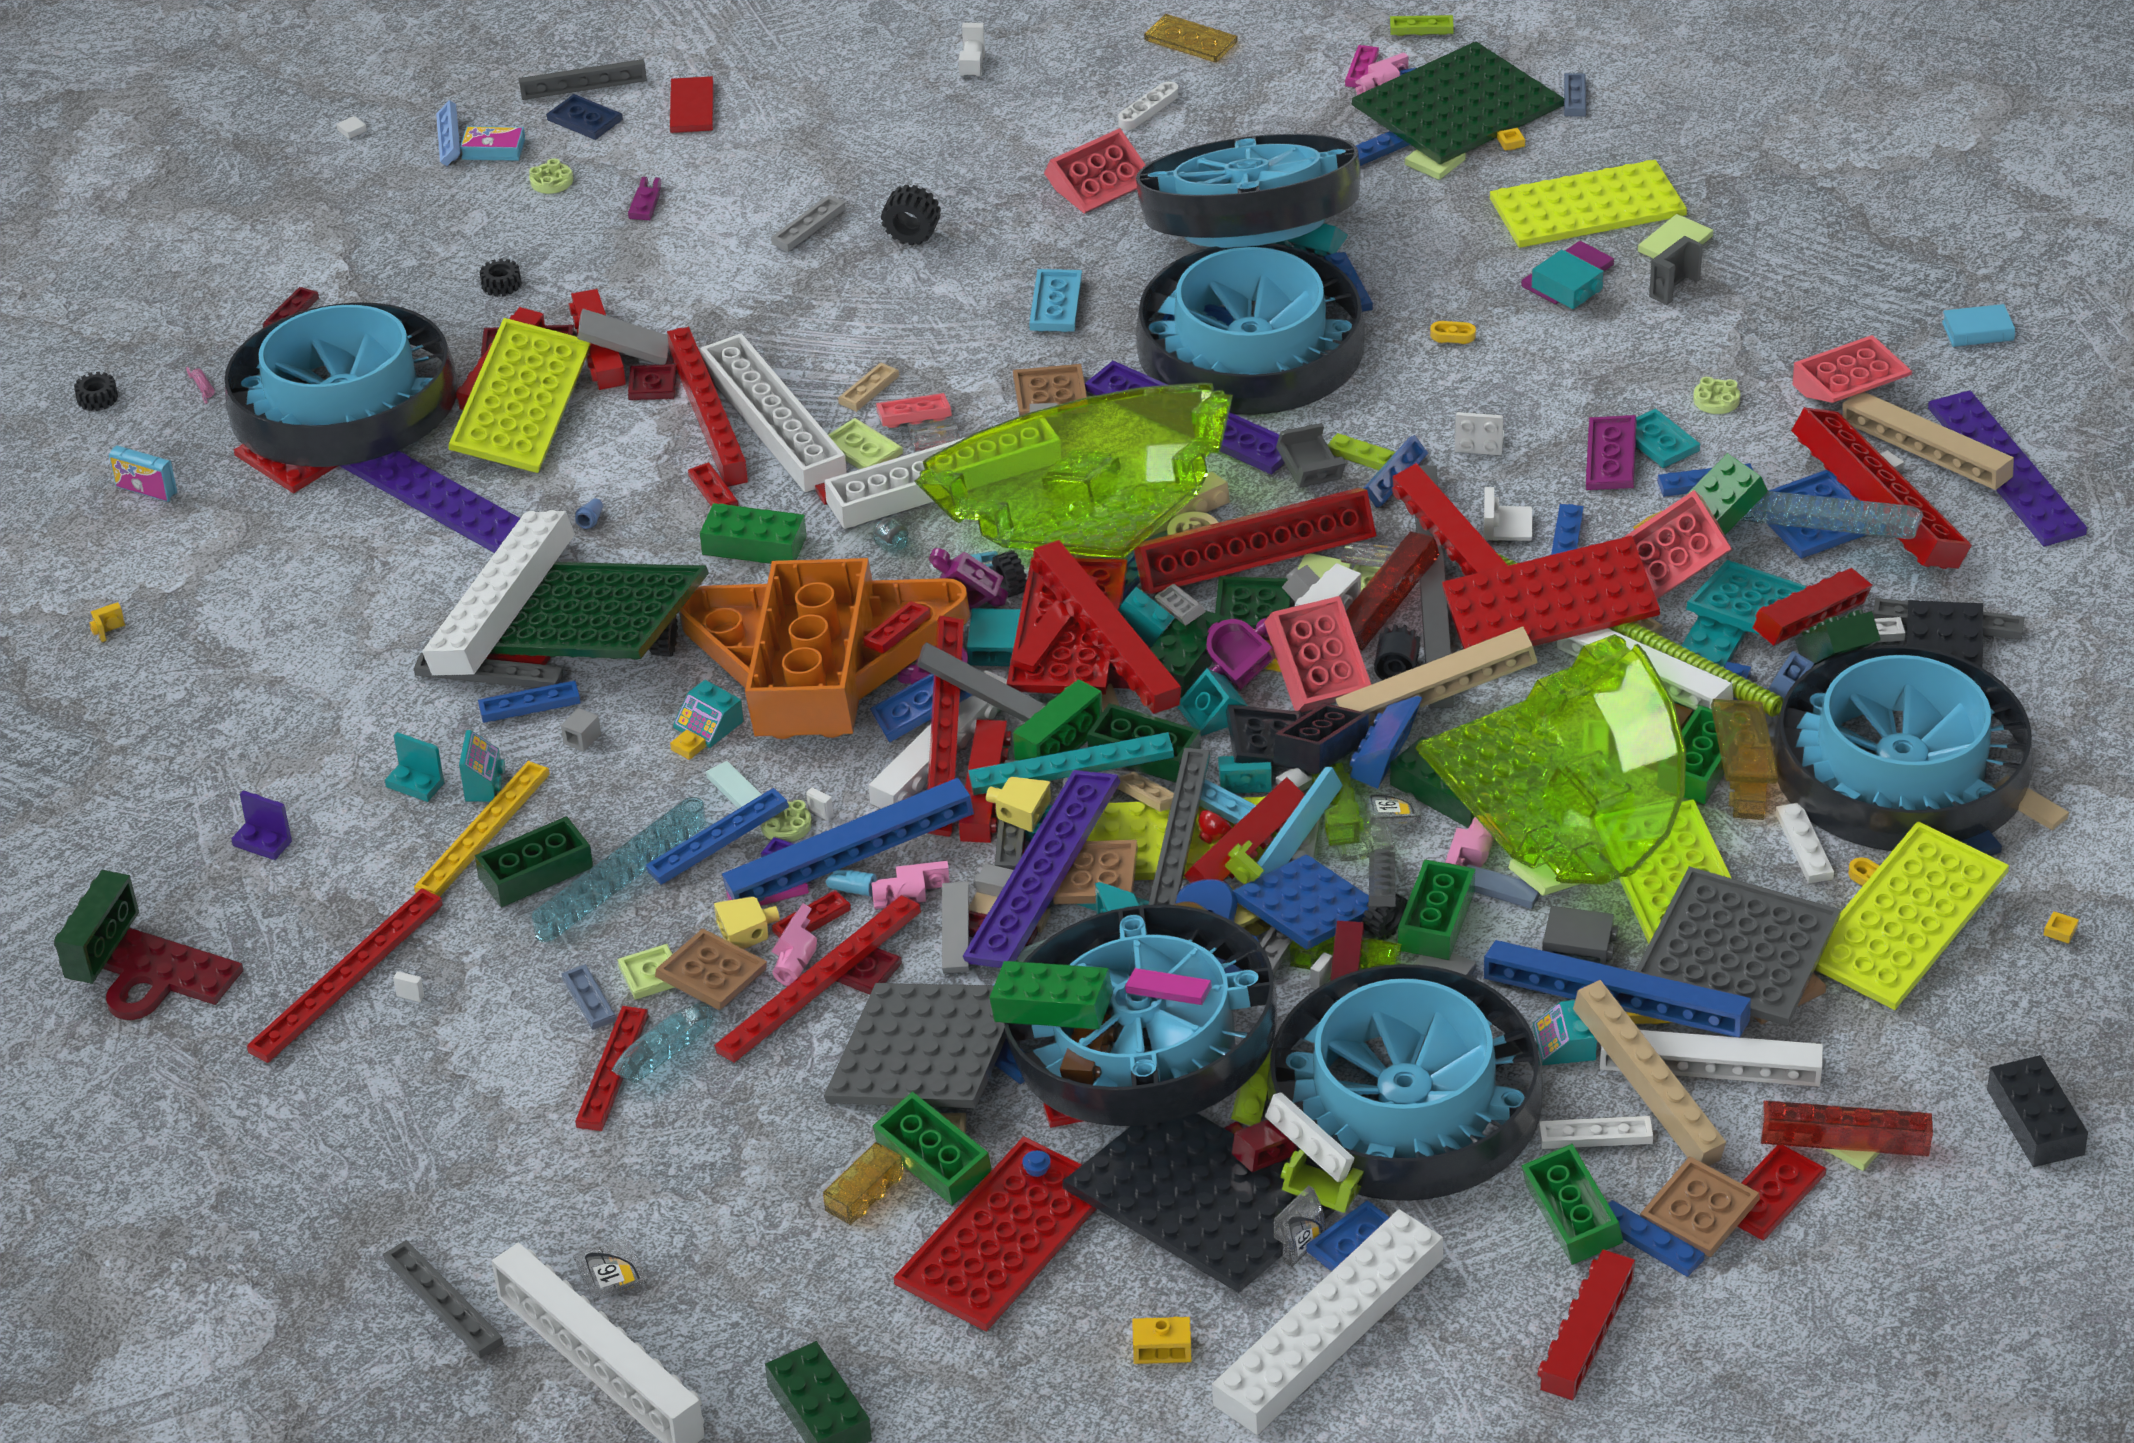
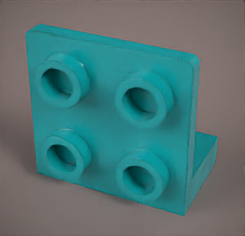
[385,732,445,802]
[1218,756,1271,794]

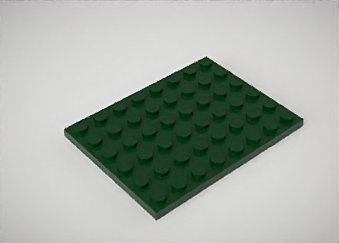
[1351,41,1565,164]
[489,562,709,660]

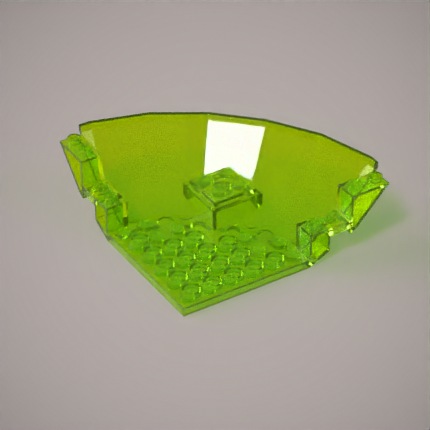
[914,383,1233,558]
[1415,634,1686,885]

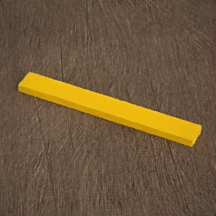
[414,761,550,897]

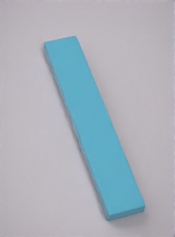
[1257,767,1343,878]

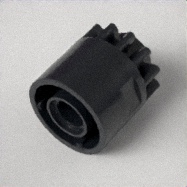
[1374,624,1421,680]

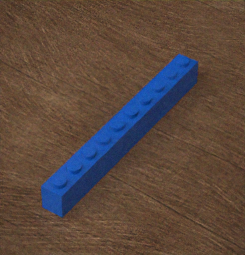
[722,778,974,902]
[1484,940,1751,1038]

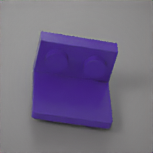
[231,790,292,860]

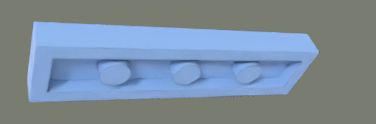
[436,100,461,166]

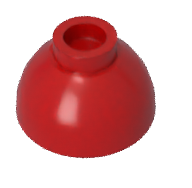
[1198,810,1232,845]

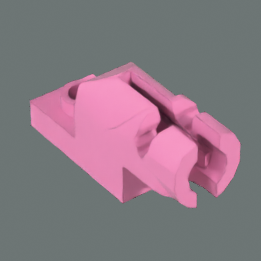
[1355,52,1409,95]
[1445,814,1497,867]
[871,861,950,909]
[771,903,817,986]

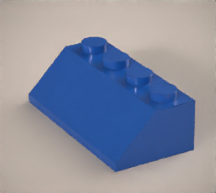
[1349,696,1422,789]

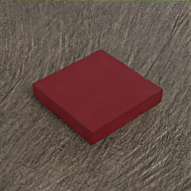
[628,364,677,400]
[836,948,902,995]

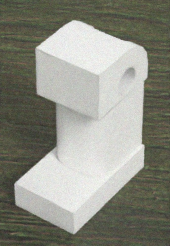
[959,23,985,77]

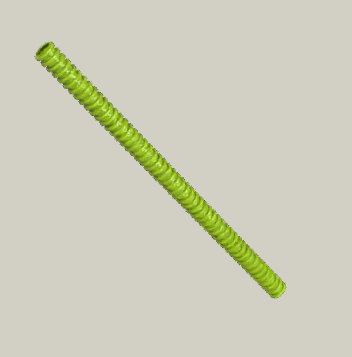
[1497,553,1784,717]

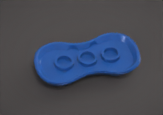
[1176,879,1243,974]

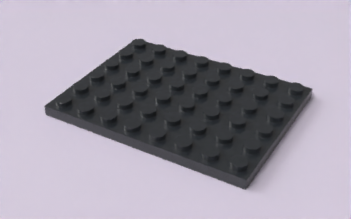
[1063,1113,1335,1293]

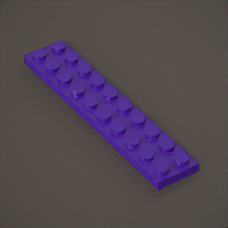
[1085,360,1285,475]
[1928,390,2087,547]
[340,451,521,553]
[962,770,1121,968]

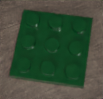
[1215,576,1291,629]

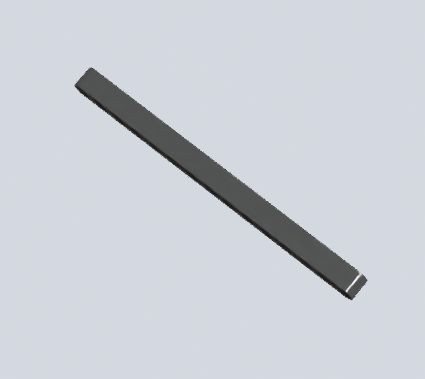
[1415,465,1454,709]

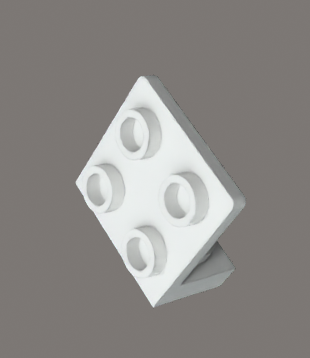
[1455,412,1504,455]
[1484,487,1532,541]

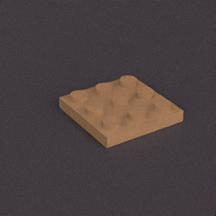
[1013,364,1089,419]
[1053,840,1138,904]
[655,928,767,1010]
[1640,1156,1760,1258]

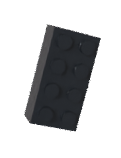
[1274,703,1369,774]
[1987,1055,2088,1167]

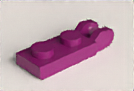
[628,176,661,220]

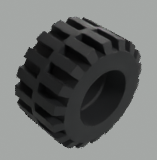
[881,185,941,245]

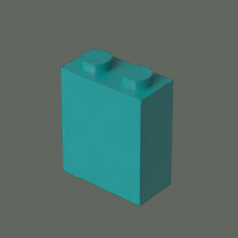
[1532,249,1604,309]
[967,608,1021,667]

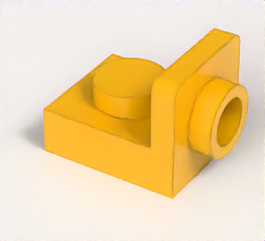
[89,602,125,642]

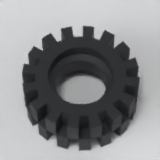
[479,258,521,297]
[74,372,118,411]
[992,550,1027,597]
[649,615,678,657]
[1362,892,1408,940]

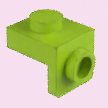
[1225,840,1264,884]

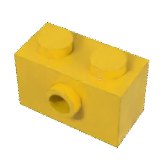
[1132,1317,1191,1364]

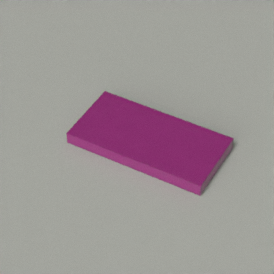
[1521,241,1614,304]
[1586,415,1637,490]

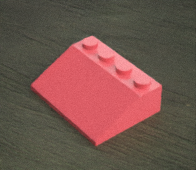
[1044,128,1145,214]
[1793,335,1912,403]
[1624,490,1732,600]
[1264,596,1371,712]

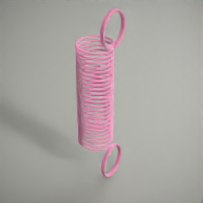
[186,367,214,404]

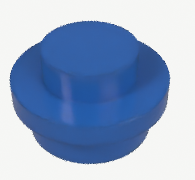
[1023,1150,1051,1177]

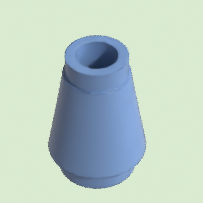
[575,498,603,529]

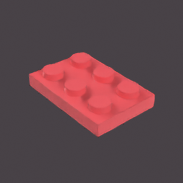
[876,393,952,428]

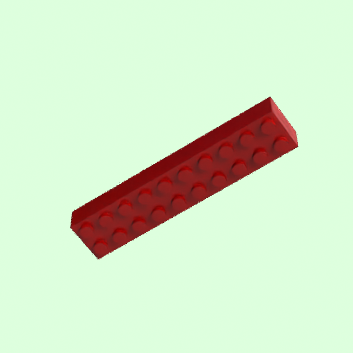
[1791,407,1972,569]
[1132,488,1377,594]

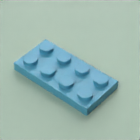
[1029,269,1082,332]

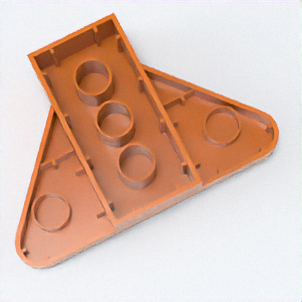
[679,558,970,739]

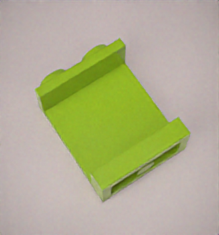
[1281,1149,1364,1213]

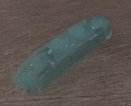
[612,1003,713,1083]

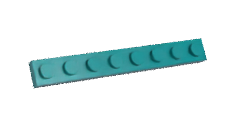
[968,733,1174,795]

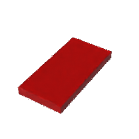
[670,76,714,133]
[1737,1143,1826,1241]

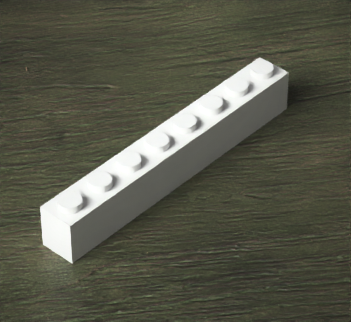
[1557,628,1734,712]
[869,670,1007,809]
[1600,1030,1823,1087]

